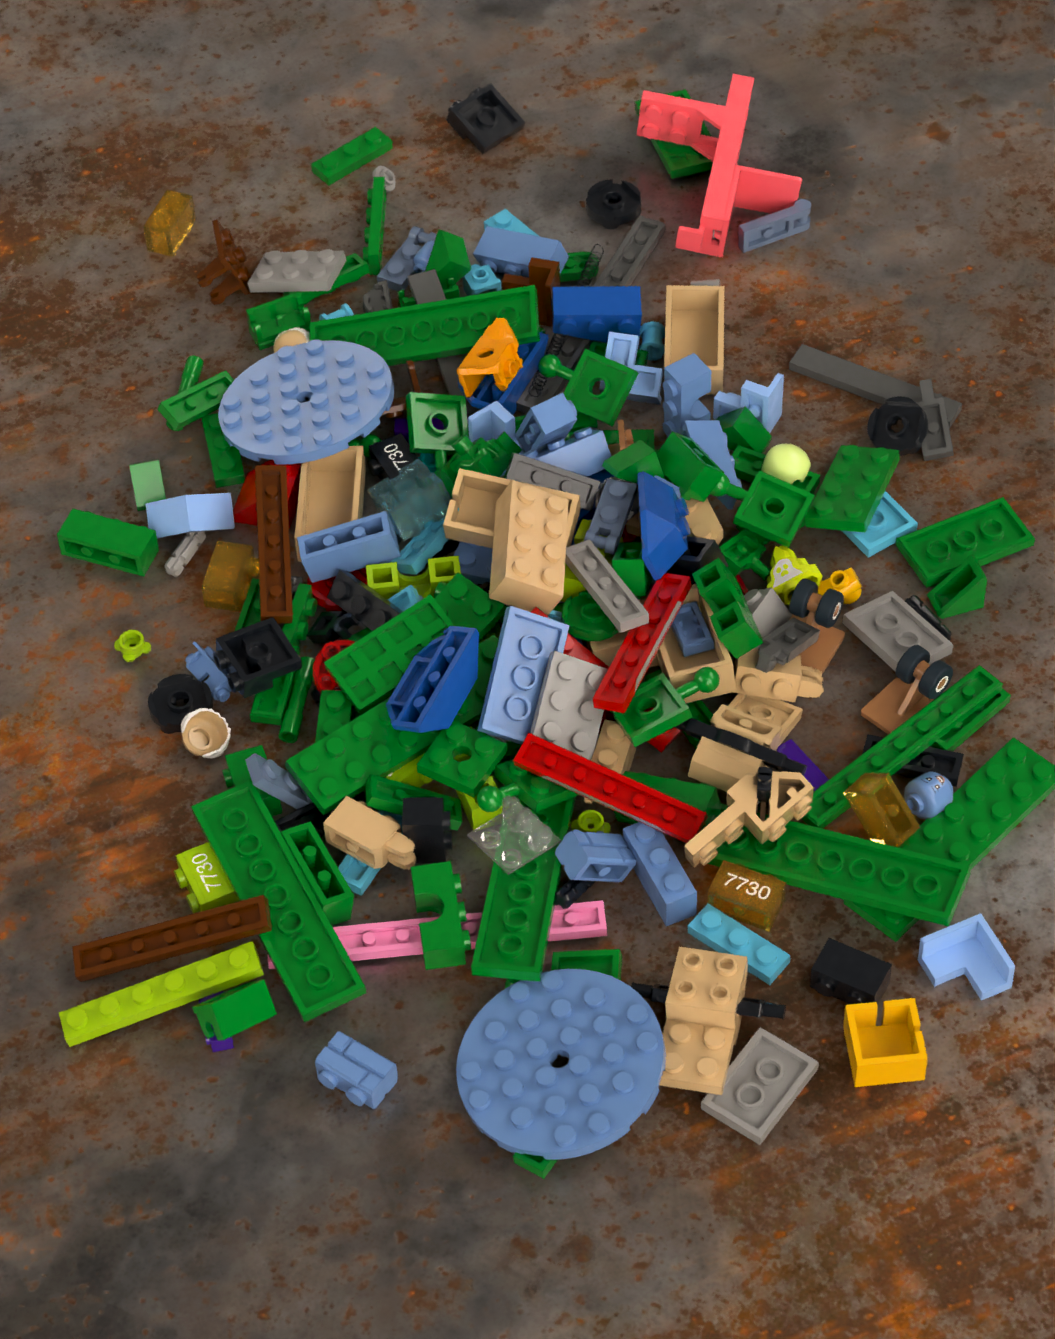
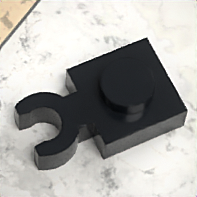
[306,611,360,643]

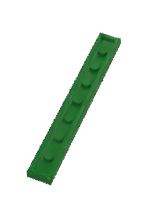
[801,665,1003,829]

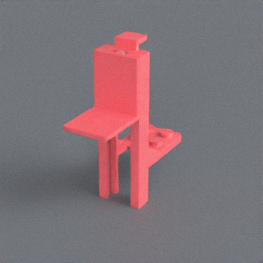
[636,74,802,258]

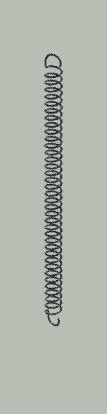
[528,244,604,397]

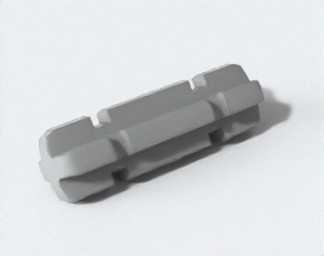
[164,531,206,577]

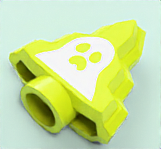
[767,545,823,605]

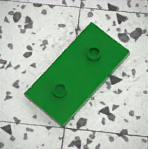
[896,497,1035,588]

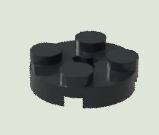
[586,179,641,230]
[867,396,928,457]
[148,674,213,734]

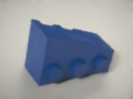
[551,286,642,346]

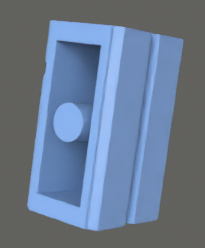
[555,830,637,882]
[315,1031,398,1109]

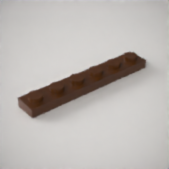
[255,465,293,623]
[72,895,272,982]

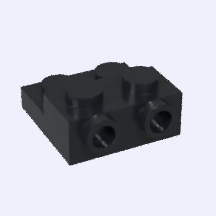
[446,83,525,154]
[213,617,302,698]

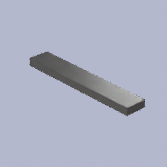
[408,269,481,418]
[789,344,962,429]

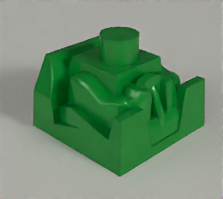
[439,431,522,499]

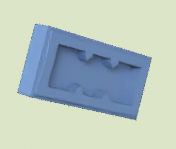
[671,601,715,657]

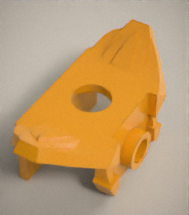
[457,318,523,397]

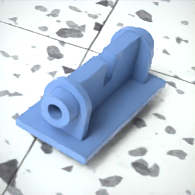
[185,641,241,702]

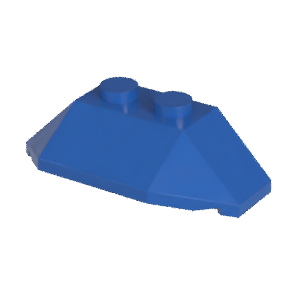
[458,332,549,415]
[637,471,691,581]
[386,626,479,733]

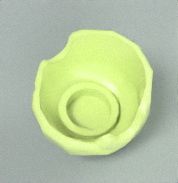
[761,443,811,484]

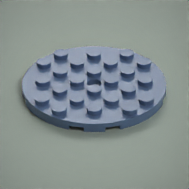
[218,339,394,465]
[456,969,666,1160]

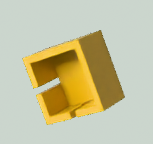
[843,998,928,1087]

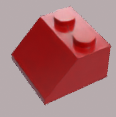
[233,459,301,528]

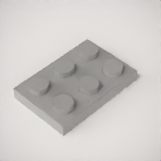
[248,249,346,293]
[843,591,953,672]
[530,651,608,760]
[701,1027,819,1145]

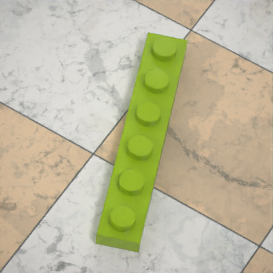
[59,941,264,1047]

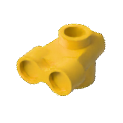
[818,567,862,604]

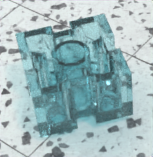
[367,459,451,541]

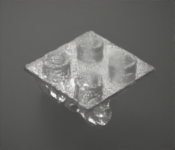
[467,796,561,875]

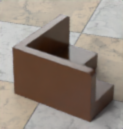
[502,257,560,327]

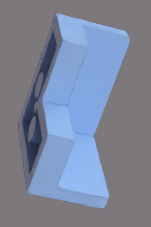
[599,332,664,404]
[713,373,784,433]
[468,400,524,477]
[145,493,235,539]
[918,913,1015,1001]

